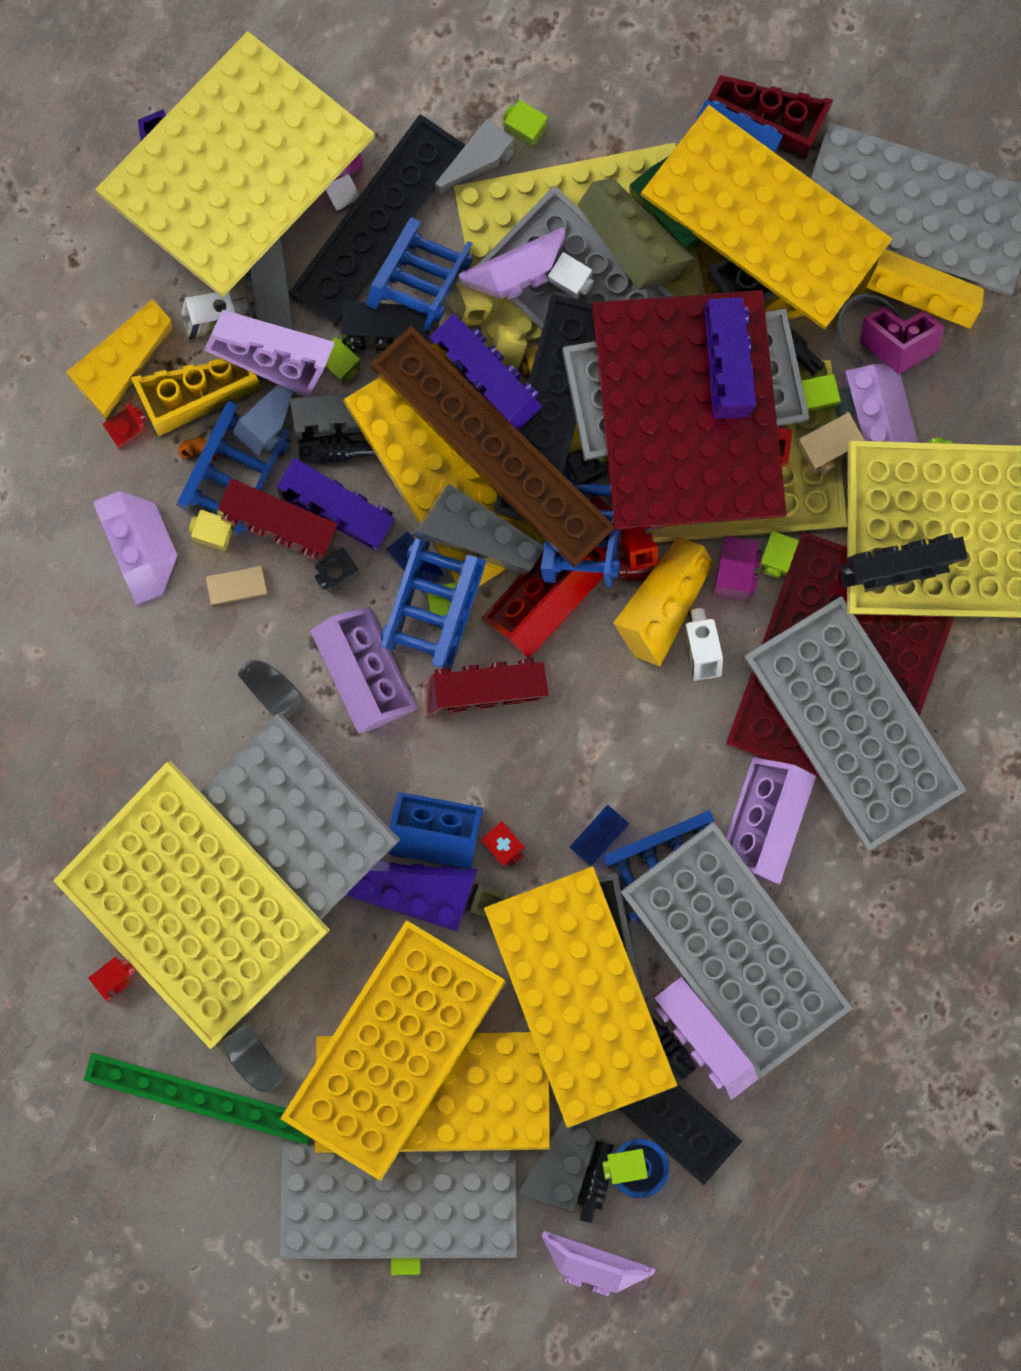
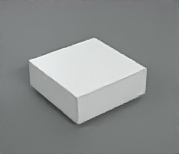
[325,174,360,213]

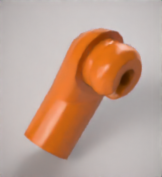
[178,437,219,461]

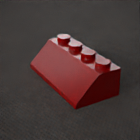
[481,550,604,658]

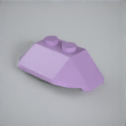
[459,227,566,299]
[93,491,178,606]
[542,1231,655,1297]

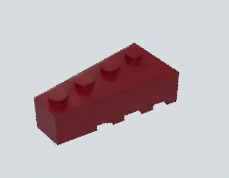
[708,75,834,159]
[217,478,337,562]
[420,658,549,718]

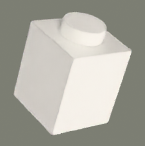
[548,252,594,300]

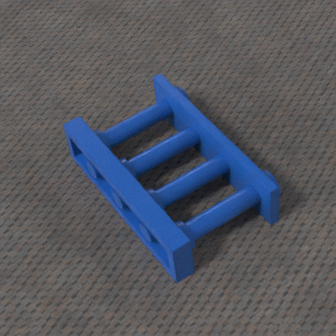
[366,217,474,331]
[176,401,291,536]
[541,468,621,587]
[380,538,487,669]
[603,810,714,924]

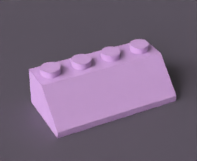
[843,364,919,443]
[310,606,418,734]
[726,757,816,885]

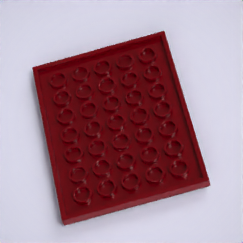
[591,290,787,531]
[725,531,955,780]

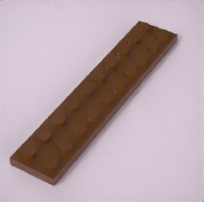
[370,326,614,568]

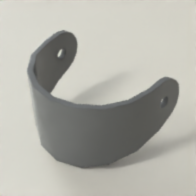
[835,293,902,366]
[238,660,304,720]
[224,1023,287,1092]

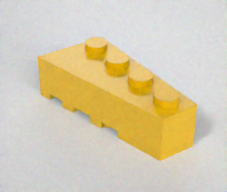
[66,299,174,421]
[131,358,261,437]
[613,537,714,667]

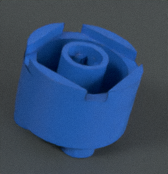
[614,1139,669,1199]

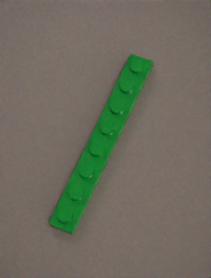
[83,1053,310,1145]

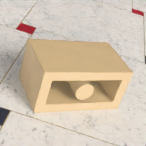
[797,412,865,474]

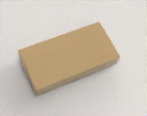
[206,565,268,606]

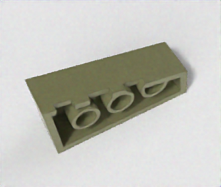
[578,178,695,290]

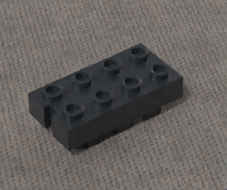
[838,533,968,592]

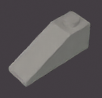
[435,119,515,195]

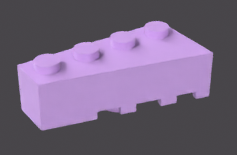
[204,310,335,397]
[654,977,758,1100]

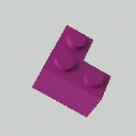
[860,306,944,374]
[713,536,762,602]

